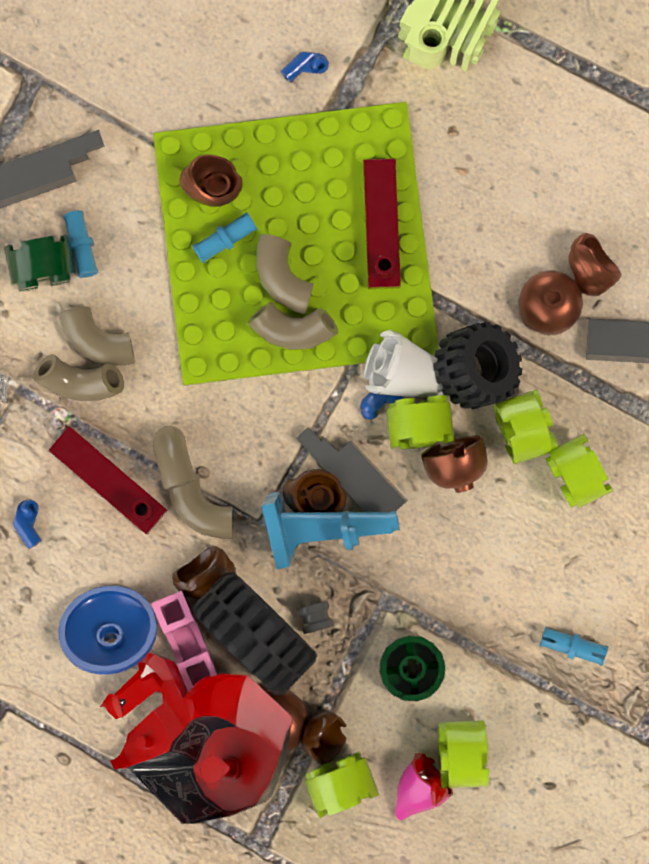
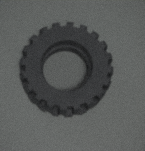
[193,571,317,695]

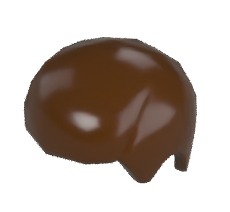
[301,712,347,765]

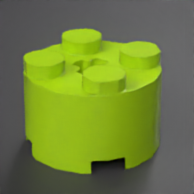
[493,389,558,464]
[386,395,455,450]
[545,433,614,509]
[438,720,489,788]
[305,751,380,818]

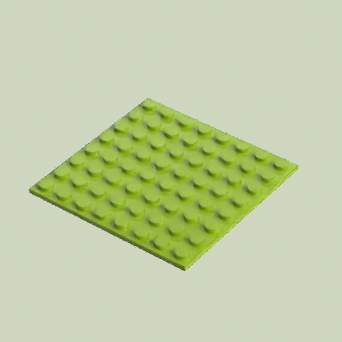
[153,102,439,386]

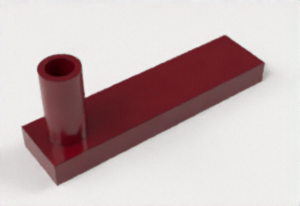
[363,158,401,289]
[48,426,168,535]

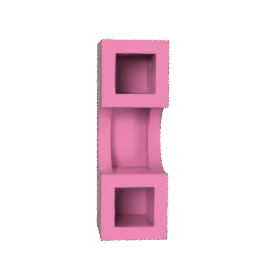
[151,590,219,692]

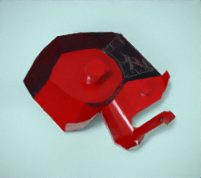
[100,652,293,824]

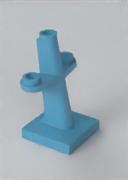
[261,491,400,570]

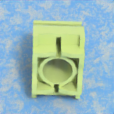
[398,0,501,72]

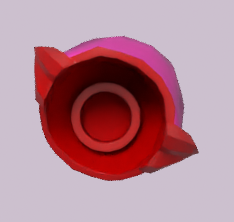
[395,753,453,821]

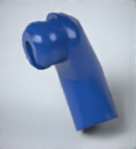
[280,52,329,83]
[360,392,404,420]
[13,499,42,549]

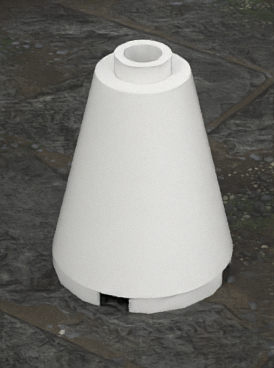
[364,330,450,399]

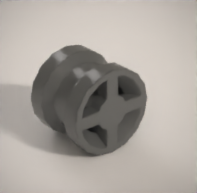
[297,601,335,634]

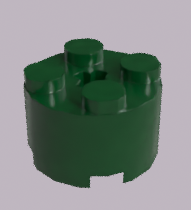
[4,235,76,292]
[379,636,446,702]

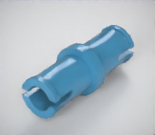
[63,210,99,278]
[192,212,258,263]
[540,627,609,666]

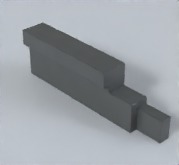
[0,130,105,209]
[586,319,649,363]
[296,427,408,512]

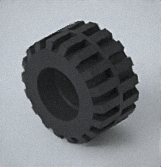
[434,322,523,409]

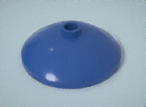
[58,586,157,675]

